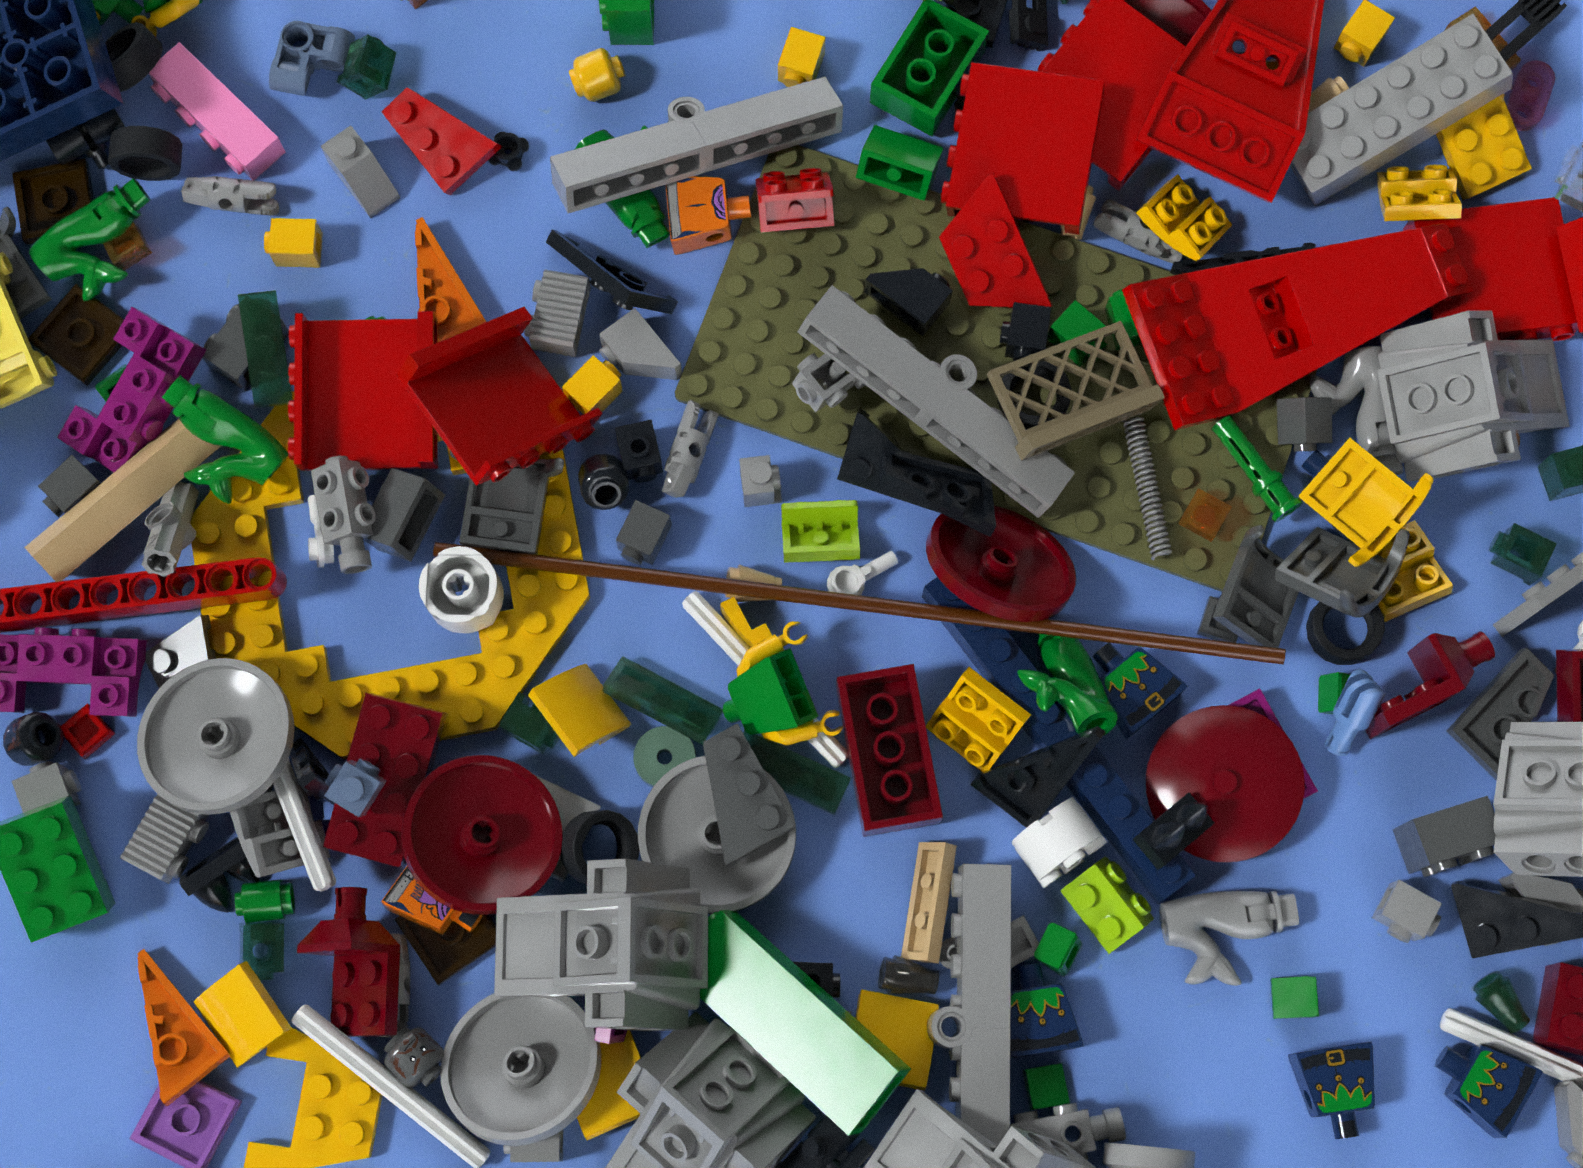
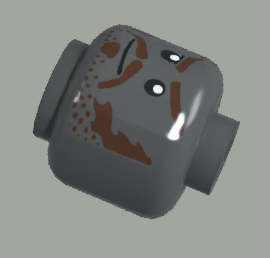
[384,1027,444,1088]

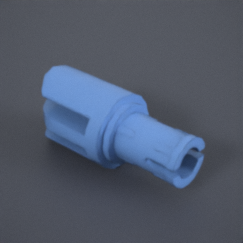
[1324,669,1385,756]

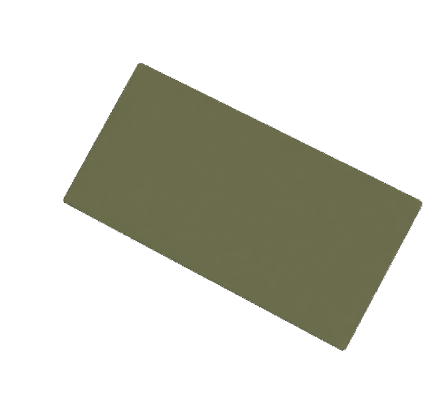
[675,145,1317,592]

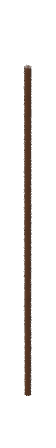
[433,542,1286,665]

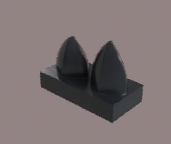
[1133,792,1215,870]
[179,836,260,913]

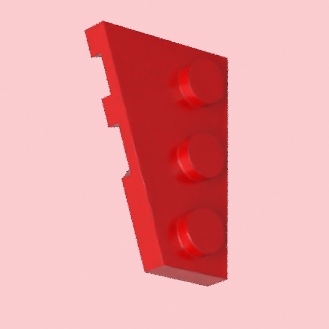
[381,87,503,195]

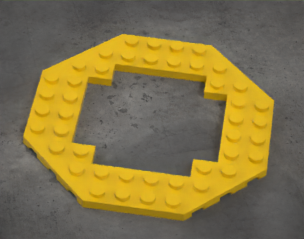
[190,391,590,759]

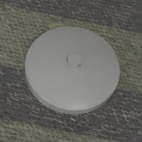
[137,658,294,815]
[638,756,796,914]
[440,993,601,1146]

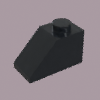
[864,268,953,336]

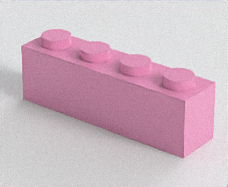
[149,42,286,181]

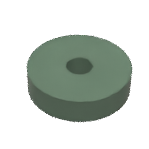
[633,726,696,787]

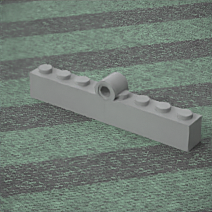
[550,77,843,213]
[797,285,1075,518]
[927,864,1011,1146]

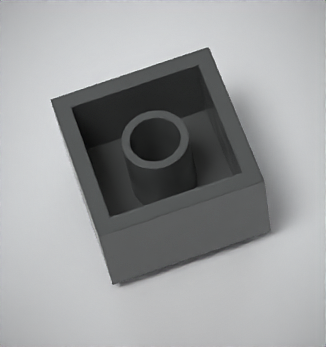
[1393,796,1496,877]

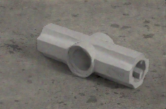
[141,481,199,577]

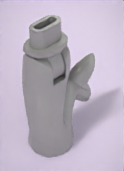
[1309,346,1404,475]
[1159,891,1299,986]

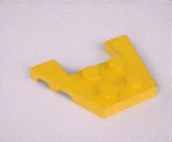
[244,1027,383,1168]

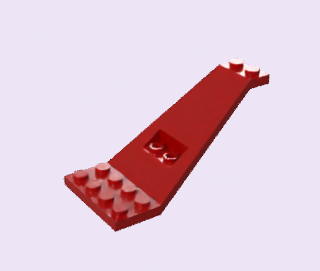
[1136,0,1325,203]
[1122,223,1473,431]

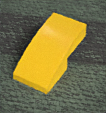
[720,596,772,647]

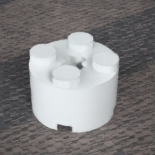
[419,546,504,633]
[1012,797,1107,888]

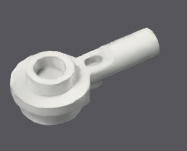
[308,495,334,568]
[827,551,898,595]

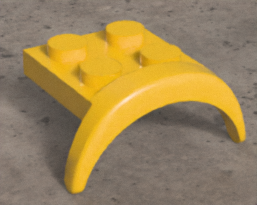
[1436,94,1532,200]
[1298,438,1434,567]

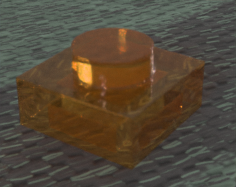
[103,222,152,271]
[1178,488,1232,542]

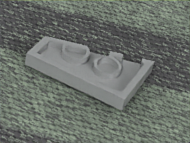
[1493,552,1583,637]

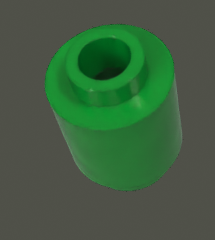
[235,879,295,923]

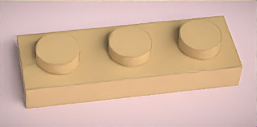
[901,842,957,964]

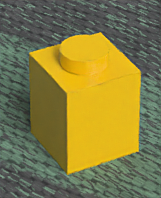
[1334,0,1395,67]
[778,27,826,87]
[264,218,323,268]
[562,355,623,414]

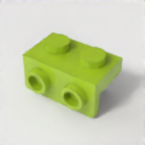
[781,500,860,563]
[1060,856,1154,954]

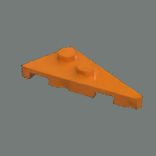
[415,217,486,342]
[137,949,230,1107]

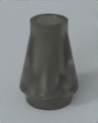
[878,955,939,994]

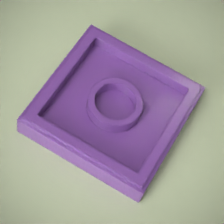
[129,1080,242,1168]

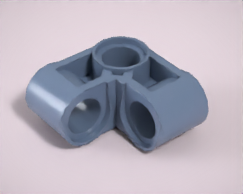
[269,21,355,96]

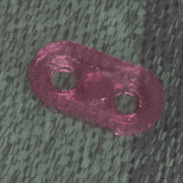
[1506,60,1555,131]

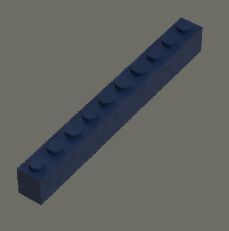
[922,577,1196,904]

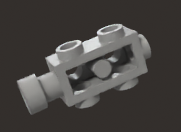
[792,353,865,413]
[311,456,376,574]
[1010,1103,1126,1160]

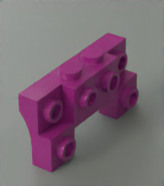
[57,307,207,472]
[0,627,147,717]

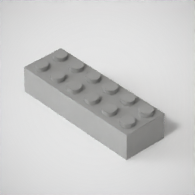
[1290,14,1513,206]

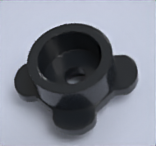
[488,132,529,171]

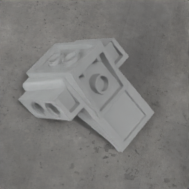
[1377,311,1570,481]
[1493,722,1583,877]
[494,859,708,1031]
[605,1012,816,1168]
[863,1089,1096,1168]

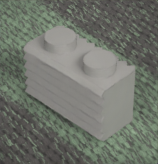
[525,270,591,357]
[120,794,209,883]

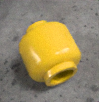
[569,48,626,102]

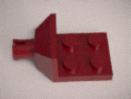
[1365,631,1495,739]
[297,887,400,1037]

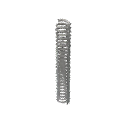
[1122,413,1172,561]

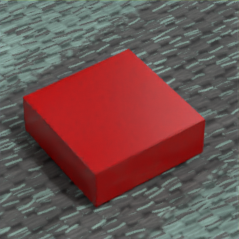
[61,703,116,759]

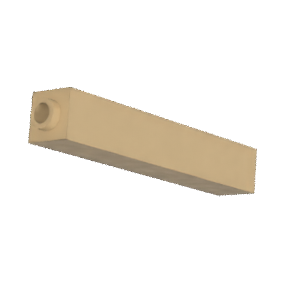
[24,418,221,582]

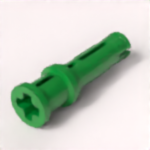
[1211,415,1303,523]

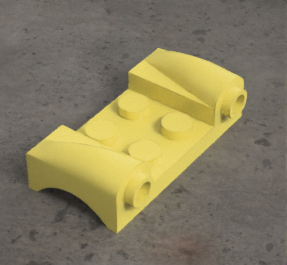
[0,252,57,409]

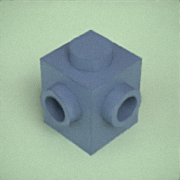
[324,758,387,817]

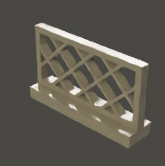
[987,321,1165,461]

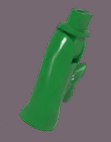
[574,125,670,248]
[29,178,151,301]
[162,375,288,504]
[1017,634,1118,735]

